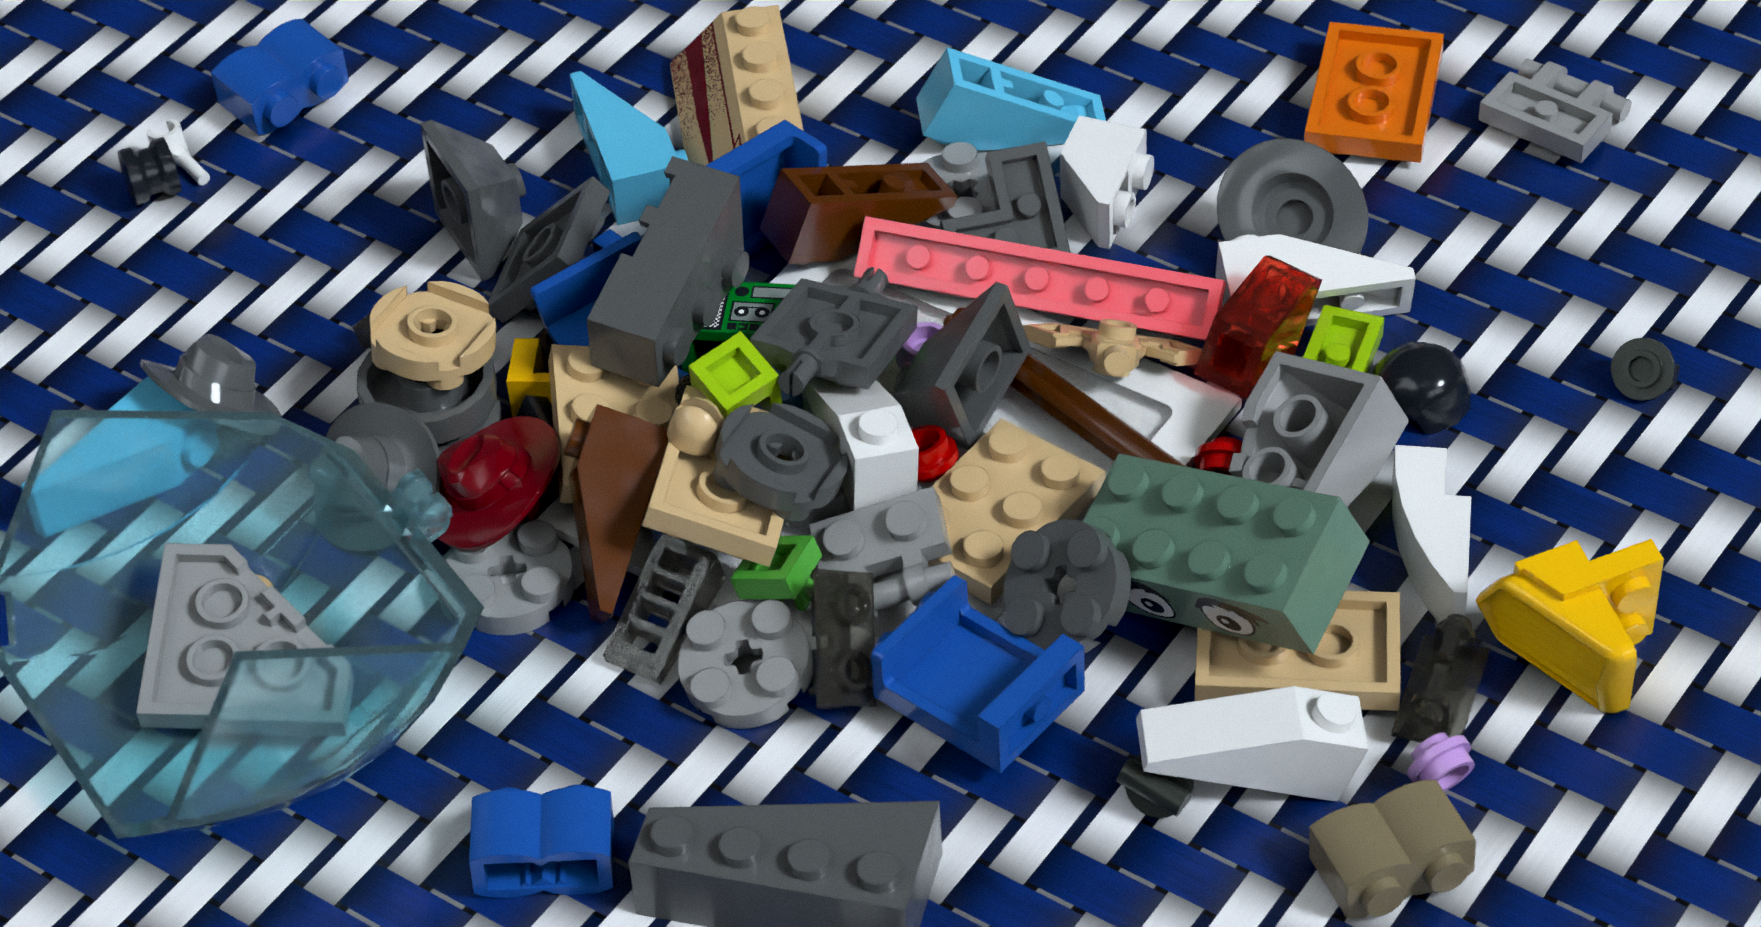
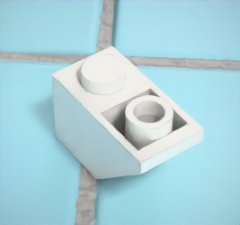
[1060,115,1154,249]

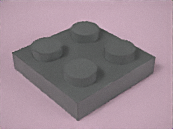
[488,176,610,323]

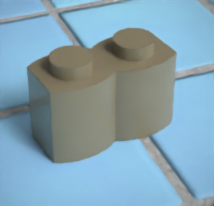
[1309,780,1476,919]

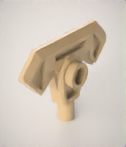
[1023,319,1207,377]

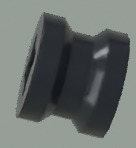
[118,137,182,206]

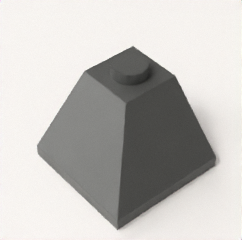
[420,120,526,281]
[893,281,1031,450]

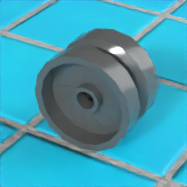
[357,329,503,455]

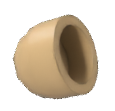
[667,397,723,456]

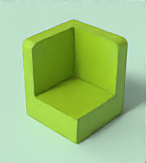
[688,331,782,419]

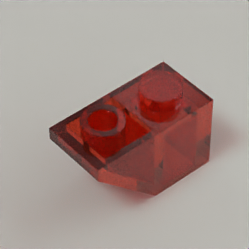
[1194,255,1323,399]

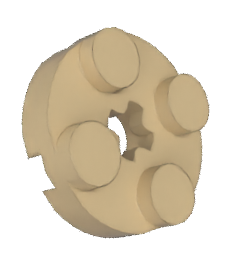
[370,281,496,390]

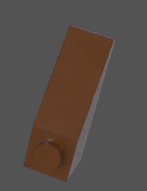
[759,163,958,265]
[564,404,669,624]

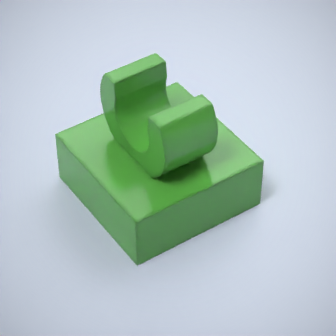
[730,535,823,611]

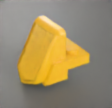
[1476,539,1664,714]

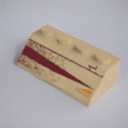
[670,5,804,166]

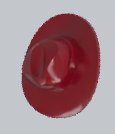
[425,416,561,551]

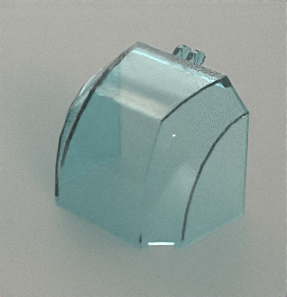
[0,410,484,839]

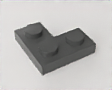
[939,141,1071,253]

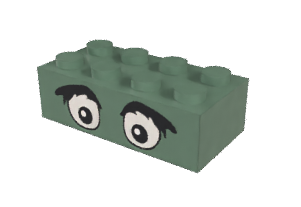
[1075,453,1370,655]

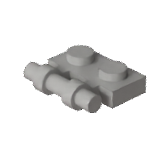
[1479,58,1632,163]
[809,486,956,624]

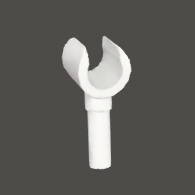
[147,119,210,185]

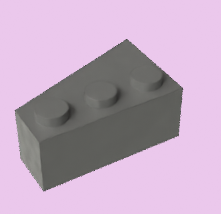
[587,156,749,387]

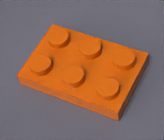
[1304,22,1444,163]

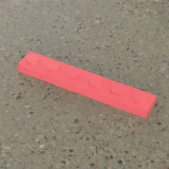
[853,216,1226,343]

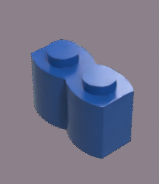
[211,19,349,135]
[469,784,614,898]

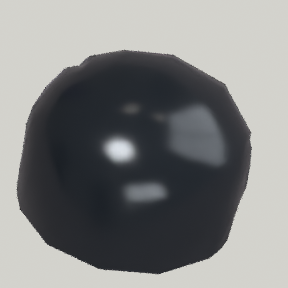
[1372,342,1471,434]

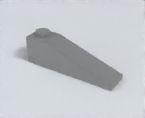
[1229,351,1409,507]

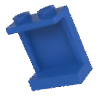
[706,120,827,256]
[870,575,1085,773]

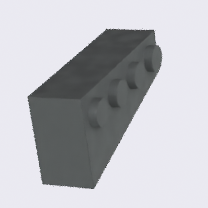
[629,801,942,927]

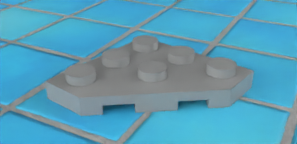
[136,543,351,732]

